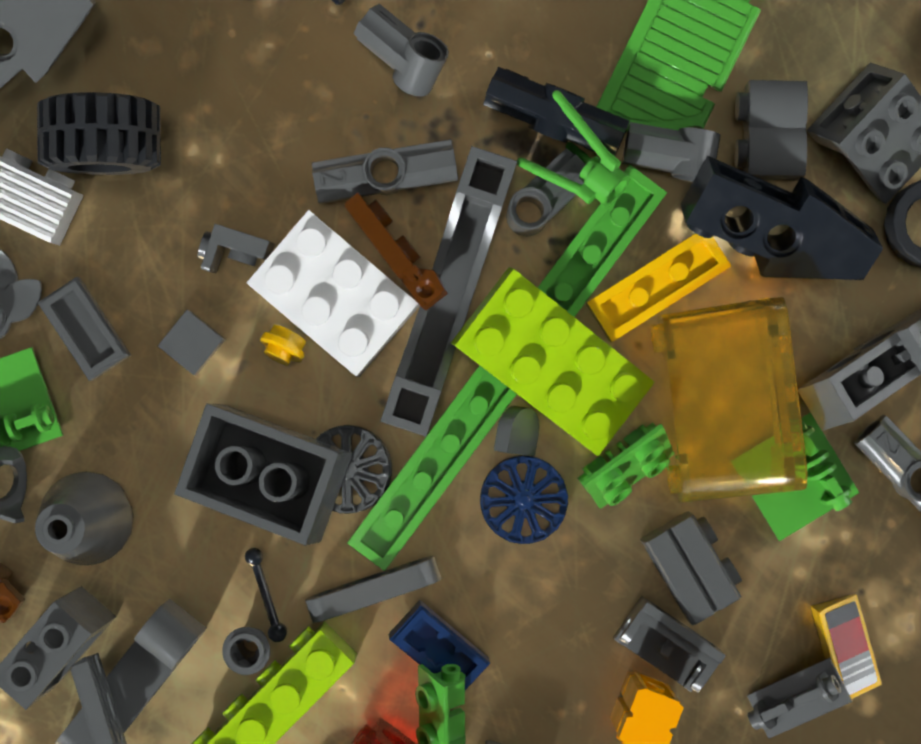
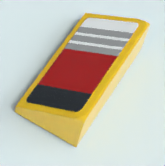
[810,594,882,699]

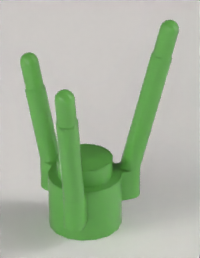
[517,90,630,207]

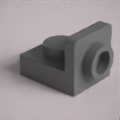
[197,224,275,274]

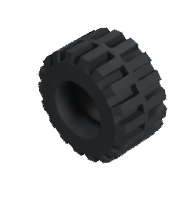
[37,92,161,175]

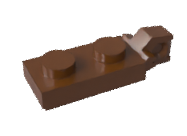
[344,192,448,311]

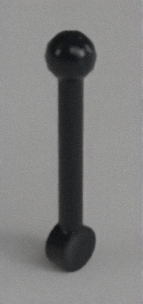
[245,548,287,642]

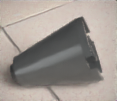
[35,472,134,566]

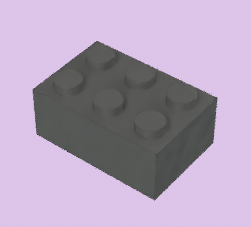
[174,403,353,546]

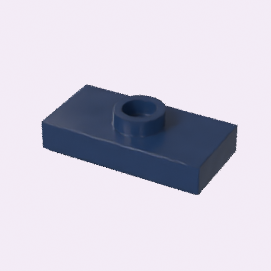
[388,600,490,690]

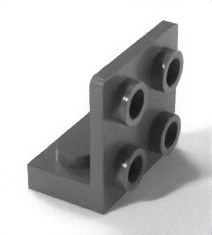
[807,62,921,203]

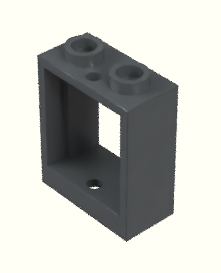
[0,586,117,710]

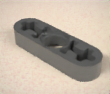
[305,556,442,623]

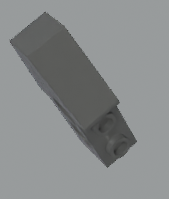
[0,0,96,89]
[797,309,921,431]

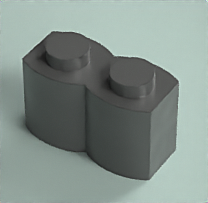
[734,80,808,181]

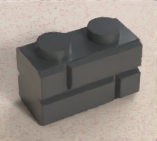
[640,511,742,625]

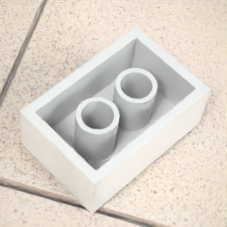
[247,210,420,377]

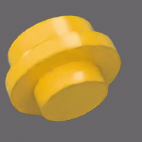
[260,325,306,366]

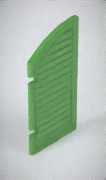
[596,0,761,132]

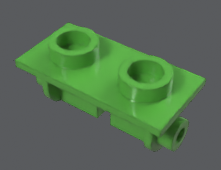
[415,664,466,744]

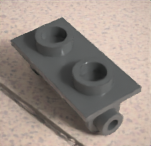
[747,658,853,739]

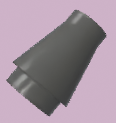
[222,627,270,675]

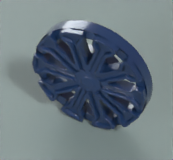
[480,456,568,544]

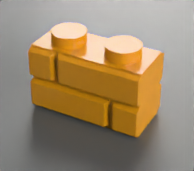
[610,670,684,744]

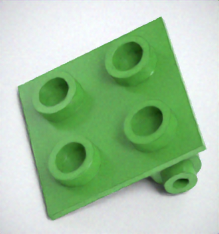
[0,347,64,451]
[731,412,860,541]
[577,422,675,509]

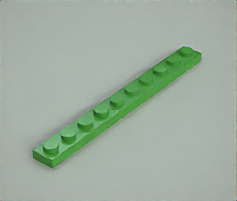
[347,164,668,571]

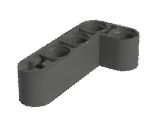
[55,599,207,744]

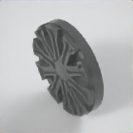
[317,425,392,514]

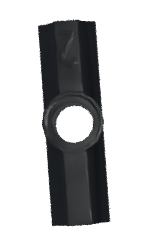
[483,67,630,156]

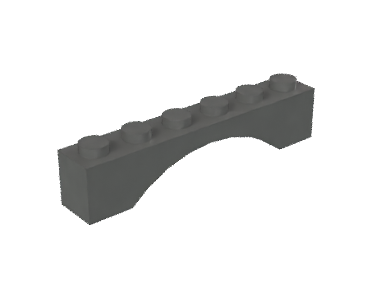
[380,146,517,437]

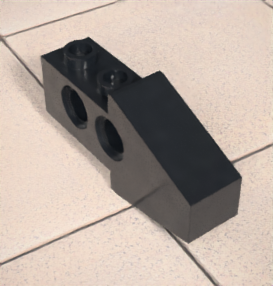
[681,156,883,280]

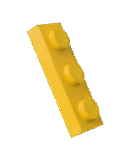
[586,233,731,343]

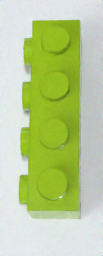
[191,621,358,744]

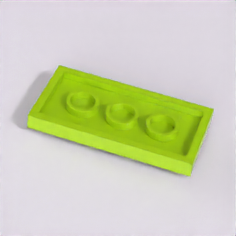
[451,267,655,456]

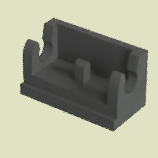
[613,596,726,693]

